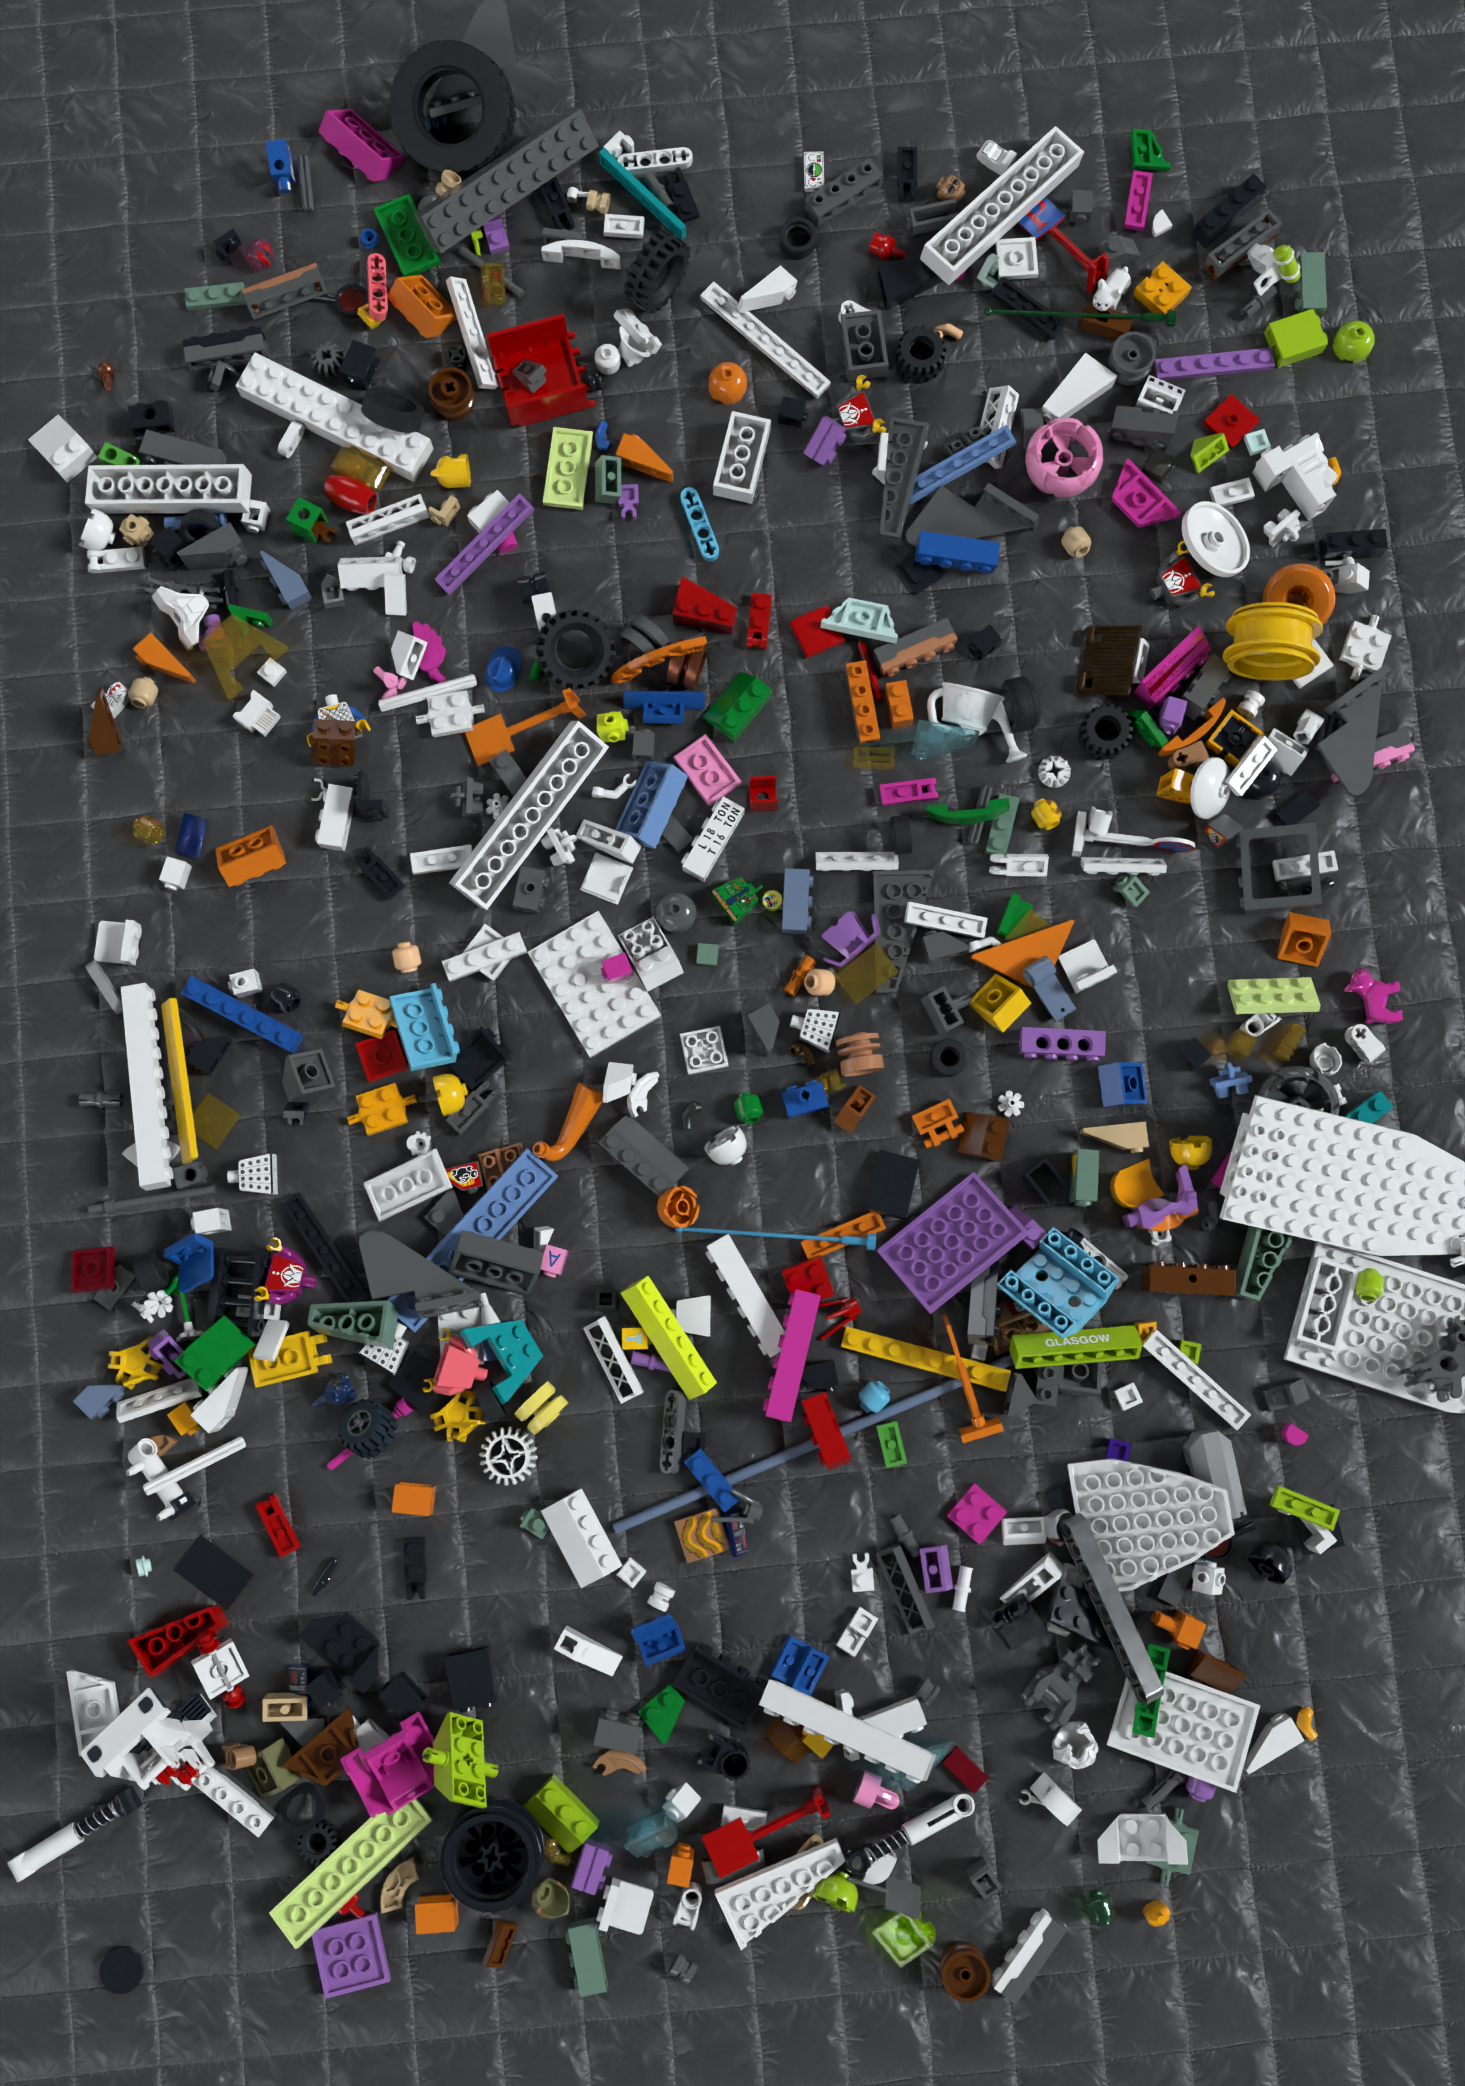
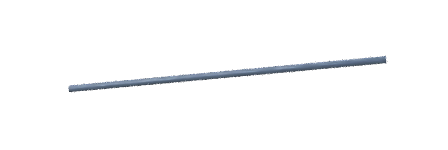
[612,1327,1083,1534]

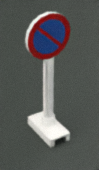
[1072,811,1195,857]

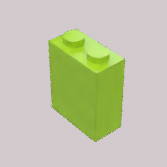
[1264,309,1328,368]

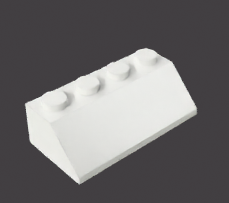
[540,1489,622,1588]

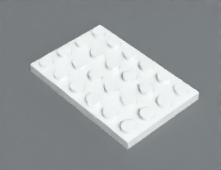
[528,911,661,1058]
[1107,1672,1260,1793]

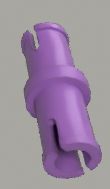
[630,1351,671,1373]

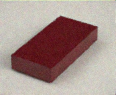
[942,1745,989,1794]

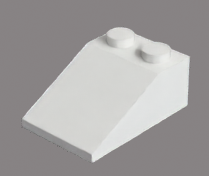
[28,415,98,483]

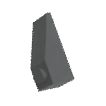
[489,749,527,797]

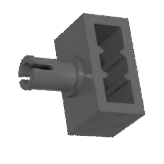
[920,986,971,1036]

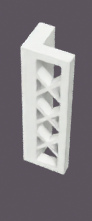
[980,385,1019,469]
[346,494,429,545]
[583,1316,644,1404]

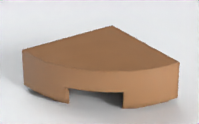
[149,1435,178,1457]

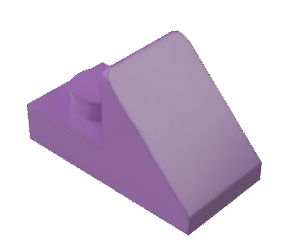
[483,214,510,255]

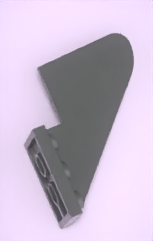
[426,0,517,118]
[906,483,1039,547]
[1316,664,1391,796]
[359,1231,484,1319]

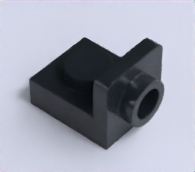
[213,229,242,265]

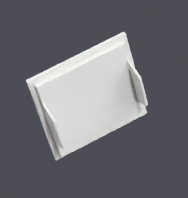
[580,853,633,905]

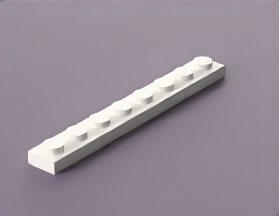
[700,281,831,399]

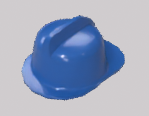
[485,646,522,692]

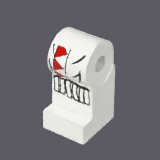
[91,682,130,718]

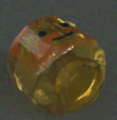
[133,815,165,845]

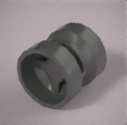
[668,1952,698,1985]

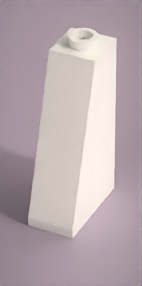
[1041,353,1117,423]

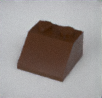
[957,1112,1010,1162]
[1186,1648,1246,1695]

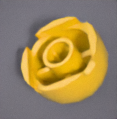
[433,1074,468,1116]
[1169,1136,1213,1170]

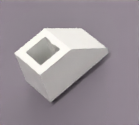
[1322,563,1370,594]

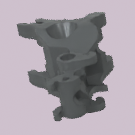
[1396,1315,1465,1403]
[1020,1643,1101,1731]

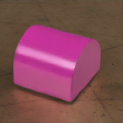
[498,532,519,554]
[1280,1423,1309,1445]

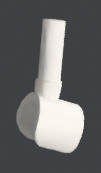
[566,187,589,203]
[1325,557,1355,566]
[1019,1789,1045,1806]

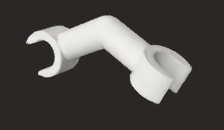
[592,774,636,799]
[967,937,1002,952]

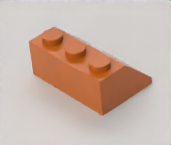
[387,274,458,338]
[215,825,286,887]

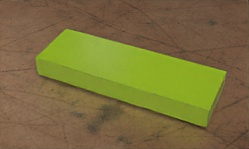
[1269,1485,1340,1531]

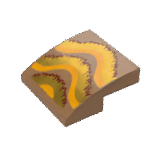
[674,1507,731,1563]

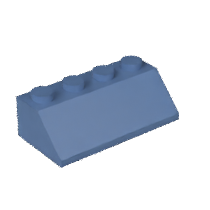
[615,761,688,849]

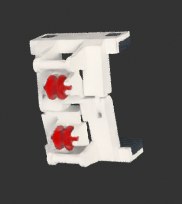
[80,1688,217,1791]

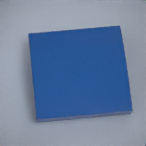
[769,1634,830,1696]

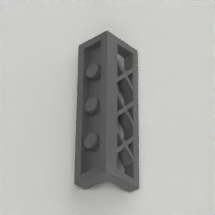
[875,1543,935,1635]

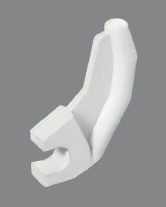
[627,1072,659,1117]

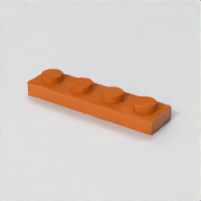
[801,1212,886,1259]

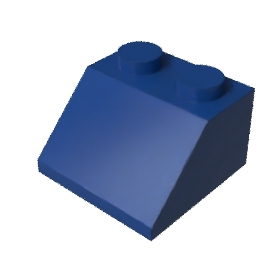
[1098,1062,1148,1107]

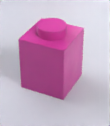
[600,952,633,984]

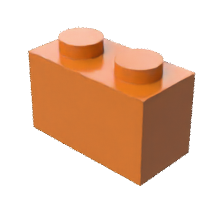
[884,680,914,729]
[667,1843,694,1888]

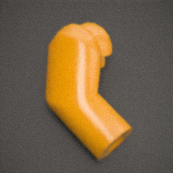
[1328,457,1341,485]
[1296,1706,1318,1741]

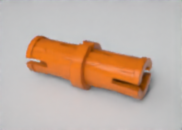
[783,955,817,997]

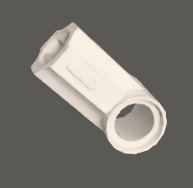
[1293,709,1324,745]

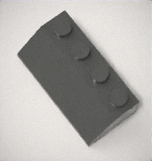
[598,1113,689,1198]
[448,1230,544,1295]

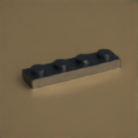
[991,277,1066,341]

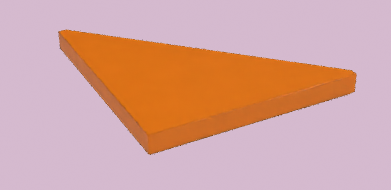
[970,920,1075,989]

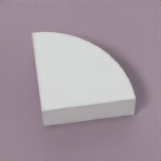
[1152,209,1172,238]

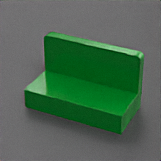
[996,893,1033,941]

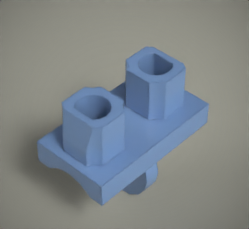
[1209,1062,1253,1098]

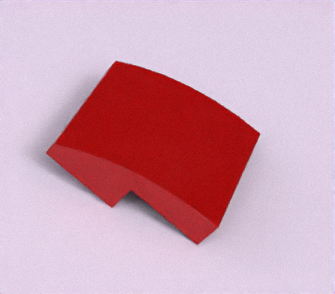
[789,606,846,658]

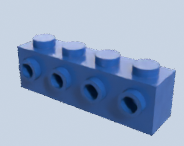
[915,531,1000,574]

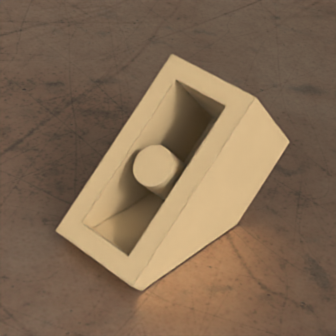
[262,1693,307,1722]

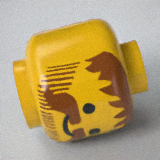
[1031,798,1062,830]

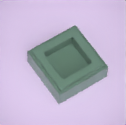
[696,943,719,966]

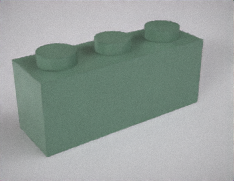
[1294,252,1327,318]
[565,1917,608,1997]

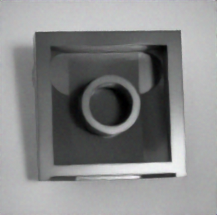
[1058,1362,1102,1397]

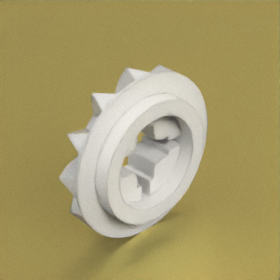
[1038,755,1071,788]

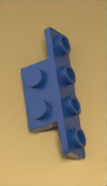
[623,691,705,724]

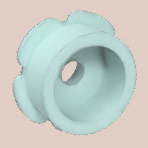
[136,1556,152,1577]

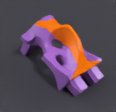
[1122,1165,1198,1231]

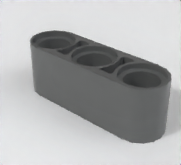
[701,1847,767,1885]

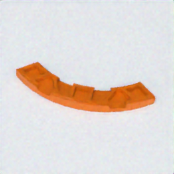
[611,636,707,684]

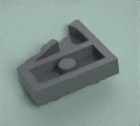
[424,1188,464,1236]

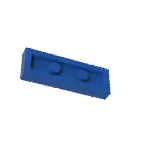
[684,1448,741,1512]

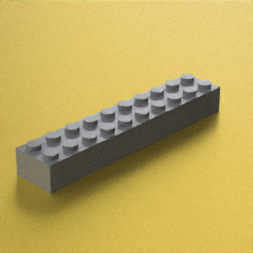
[413,108,599,253]

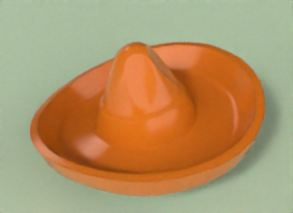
[1262,564,1336,624]

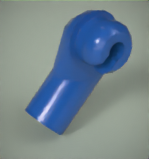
[595,421,611,451]

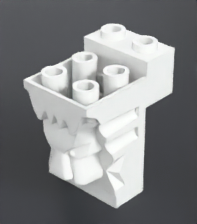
[1252,432,1337,521]

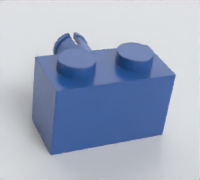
[781,1080,829,1119]

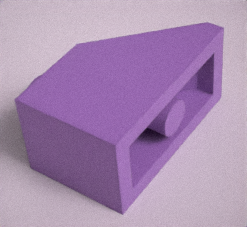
[1009,1205,1047,1250]

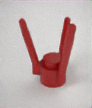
[818,1297,861,1341]

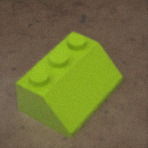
[523,1774,600,1854]

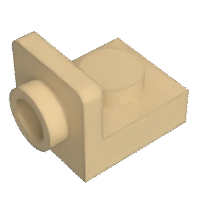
[428,495,460,527]

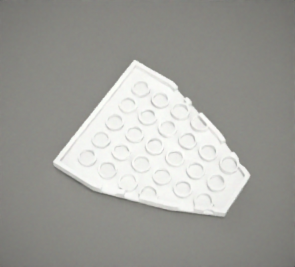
[1067,1458,1235,1592]

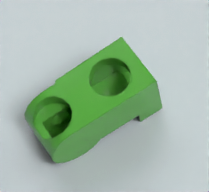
[98,442,141,465]

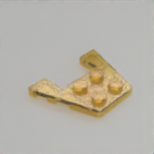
[202,614,290,700]

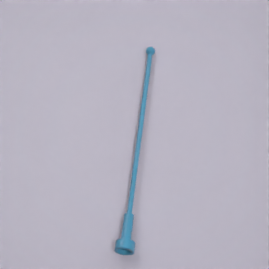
[675,1227,876,1250]

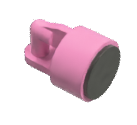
[851,1769,900,1809]

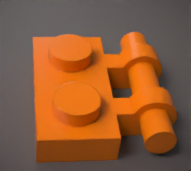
[912,1099,964,1148]

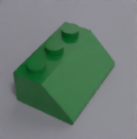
[703,671,772,742]

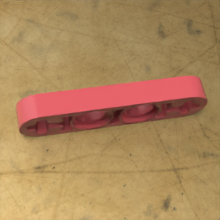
[367,253,388,321]

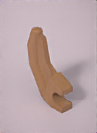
[592,1750,647,1776]

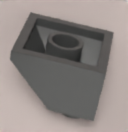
[282,1049,336,1102]

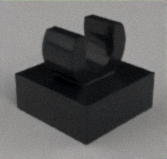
[283,1102,309,1125]

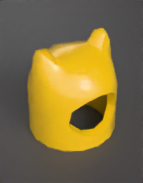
[430,454,471,489]

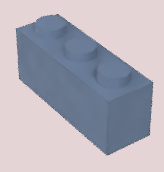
[782,868,813,934]

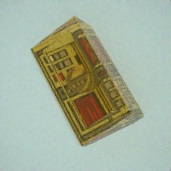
[481,262,506,307]

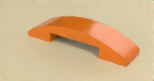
[1158,698,1226,757]

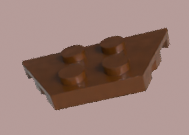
[282,1707,359,1786]

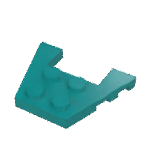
[459,1320,543,1405]

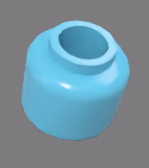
[859,1381,890,1413]

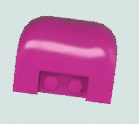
[340,1712,435,1818]

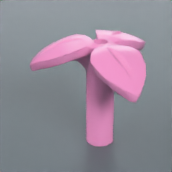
[373,666,408,699]

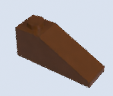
[87,688,122,756]

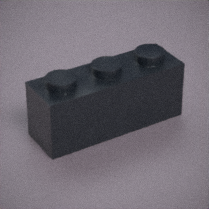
[1319,529,1388,561]

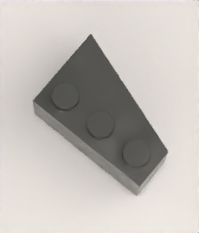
[1181,653,1231,721]

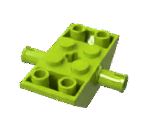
[422,1712,498,1809]

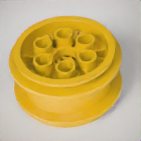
[1223,602,1323,681]

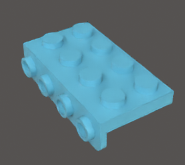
[389,983,460,1071]

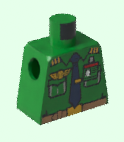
[712,877,763,926]

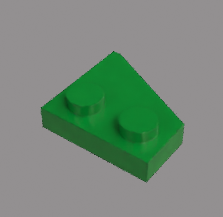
[1130,129,1171,172]

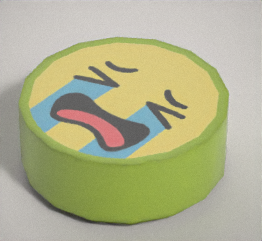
[762,890,783,911]

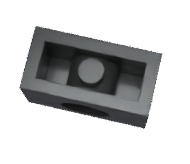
[1032,1365,1061,1406]

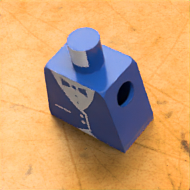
[266,139,296,194]

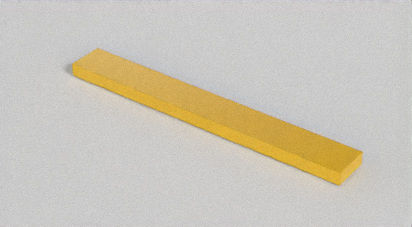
[161,998,198,1164]

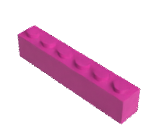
[762,1289,821,1422]

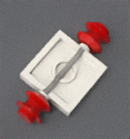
[191,1630,249,1709]

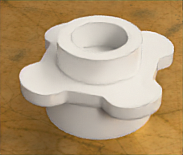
[1148,1230,1172,1246]

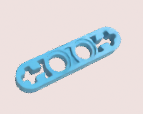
[680,487,719,562]

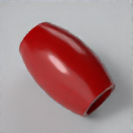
[324,475,377,514]

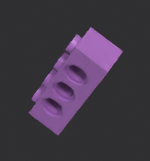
[1019,1027,1106,1062]

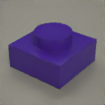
[1105,1438,1131,1462]

